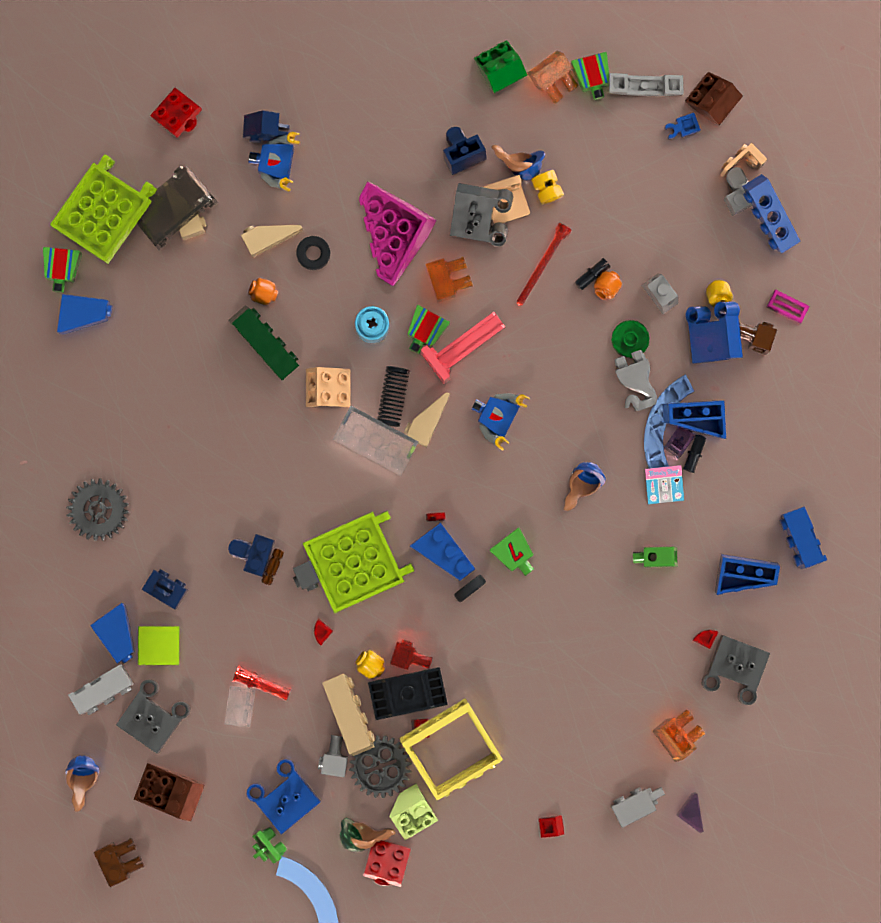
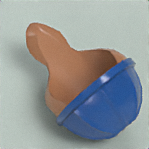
[491,145,545,180]
[563,462,606,511]
[65,756,99,812]

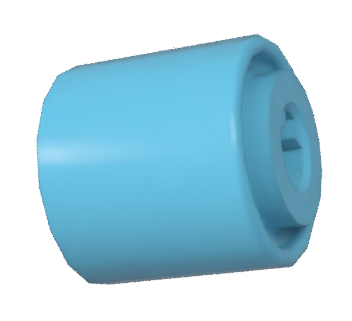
[355,306,390,343]

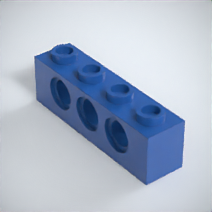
[742,174,801,254]

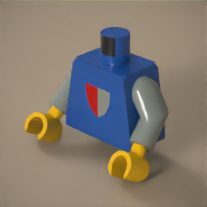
[248,132,300,192]
[472,393,530,451]

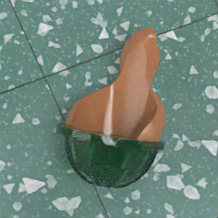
[339,818,395,852]

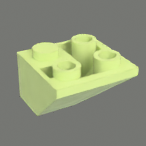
[390,784,438,840]

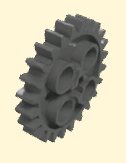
[349,735,412,798]

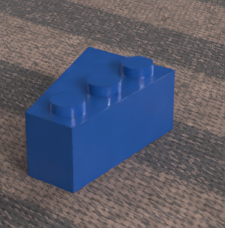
[662,400,726,439]
[779,507,827,569]
[410,523,475,581]

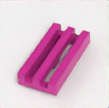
[767,289,810,324]

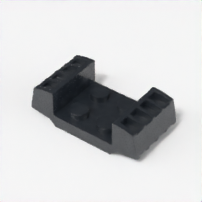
[368,667,448,720]

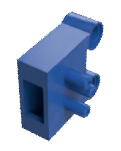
[685,301,743,364]
[247,759,321,834]

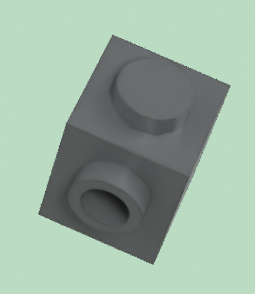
[293,561,320,591]

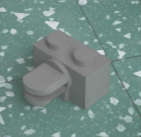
[724,167,764,216]

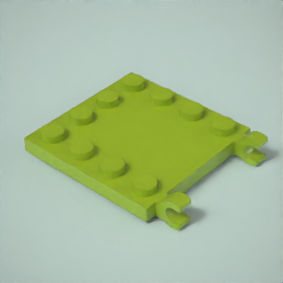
[50,154,157,264]
[303,511,414,613]

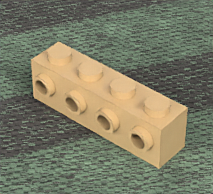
[323,674,375,756]

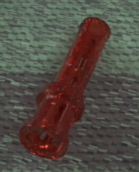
[232,666,291,701]

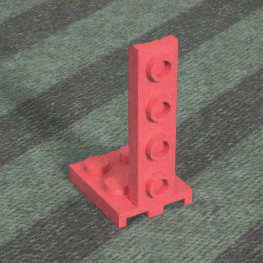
[421,312,505,385]

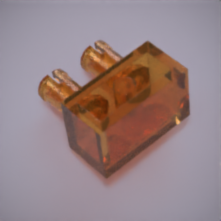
[527,51,579,103]
[426,257,473,303]
[653,710,705,762]

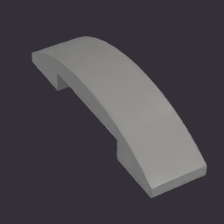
[609,73,683,96]

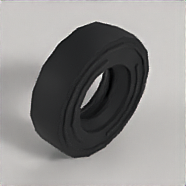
[296,236,331,270]
[454,575,486,602]

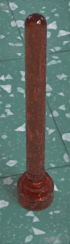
[517,223,572,306]

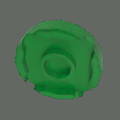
[611,320,650,358]

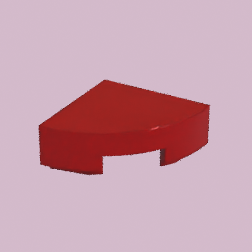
[426,512,445,522]
[314,619,333,645]
[692,630,718,649]

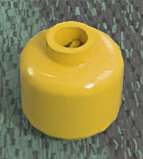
[706,280,733,308]
[355,650,385,679]

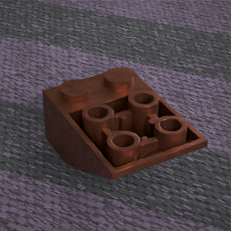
[134,763,204,821]

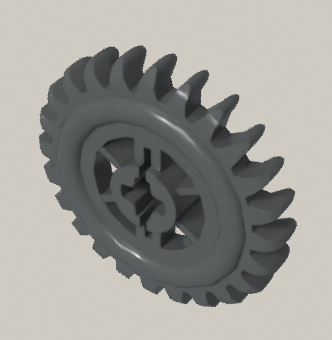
[66,478,130,541]

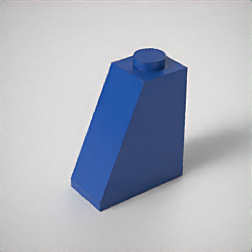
[57,294,112,335]
[90,603,135,664]

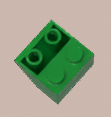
[474,40,528,93]

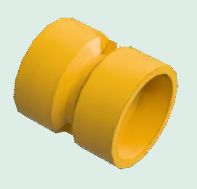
[531,170,564,205]

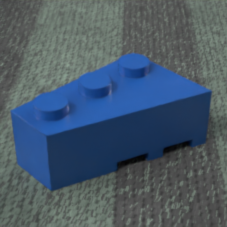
[715,554,780,595]

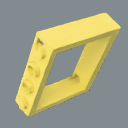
[399,698,503,800]

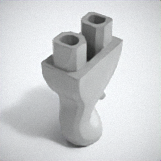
[615,350,657,411]

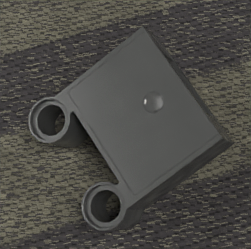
[450,183,514,246]
[701,635,770,705]
[116,680,190,754]

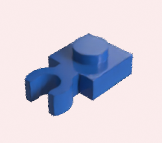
[664,113,701,139]

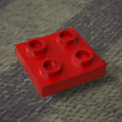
[150,88,202,138]
[363,840,411,887]

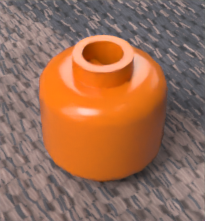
[594,271,622,300]
[248,278,278,305]

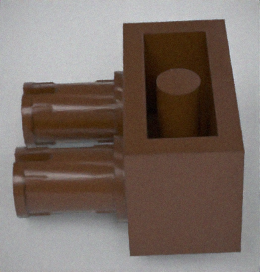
[739,322,777,355]
[93,838,145,888]

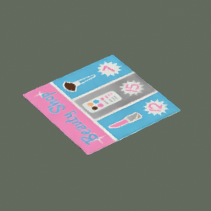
[645,465,684,504]

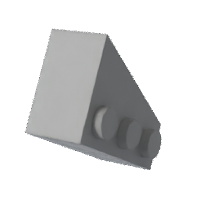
[68,664,134,715]

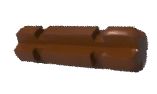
[262,548,284,585]

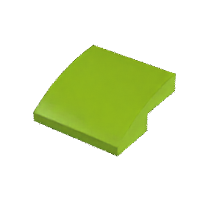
[138,626,179,665]

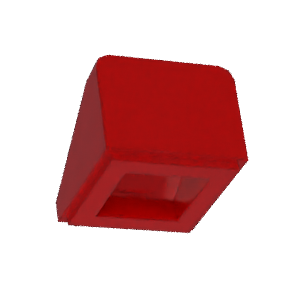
[539,815,564,838]

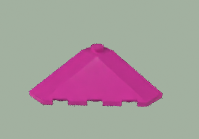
[359,182,437,286]

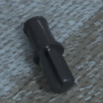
[575,258,610,290]
[683,435,706,473]

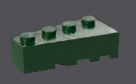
[228,305,299,380]

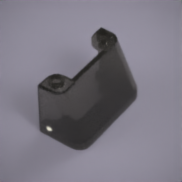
[137,165,218,250]

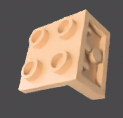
[720,143,767,177]
[483,175,530,224]
[306,367,350,407]

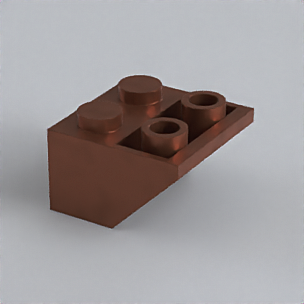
[685,72,743,125]

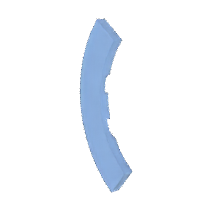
[644,374,694,469]
[276,856,338,923]

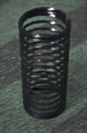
[376,366,410,427]

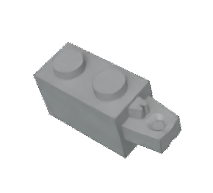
[611,787,665,828]

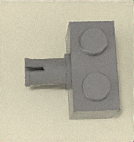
[318,735,348,777]

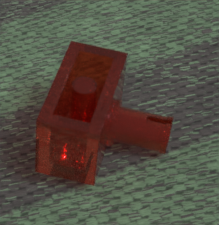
[390,639,433,670]

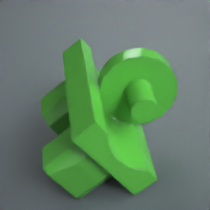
[252,827,287,864]

